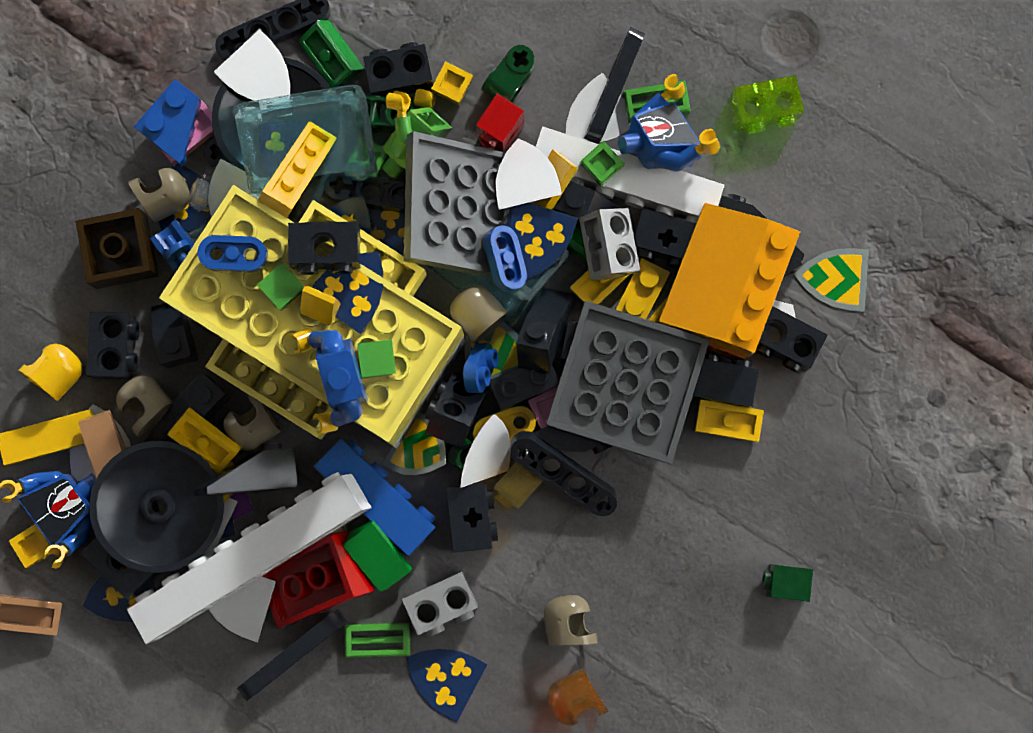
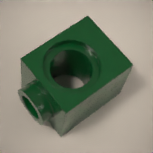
[762,564,813,602]

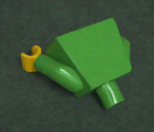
[382,89,453,179]

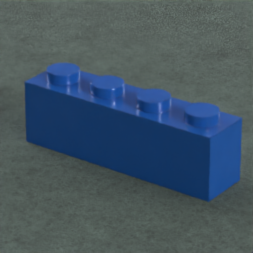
[314,439,437,556]

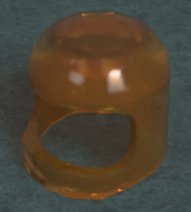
[547,668,609,726]

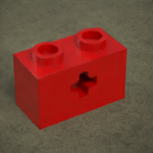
[476,94,524,153]

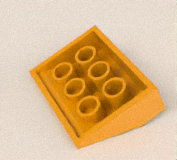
[659,203,801,357]

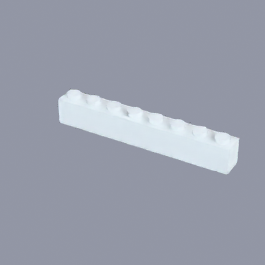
[127,472,371,644]

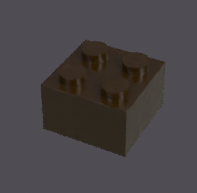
[75,208,158,289]

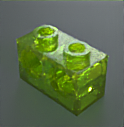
[730,75,804,134]

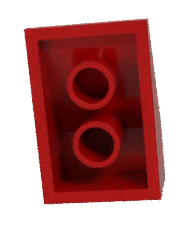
[262,530,374,629]

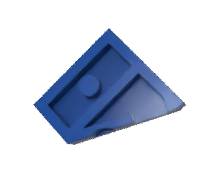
[134,79,202,167]

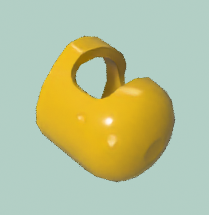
[18,344,83,401]

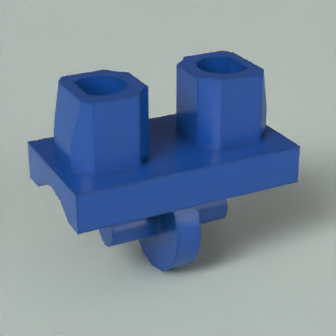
[150,220,195,273]

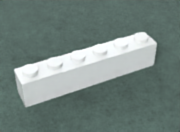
[536,126,724,223]

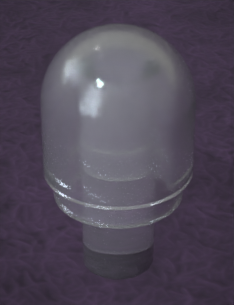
[189,166,215,211]

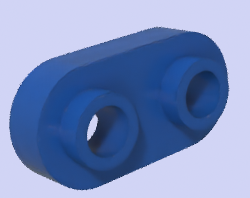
[484,225,527,292]
[198,235,268,273]
[463,343,499,393]

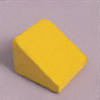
[300,286,341,325]

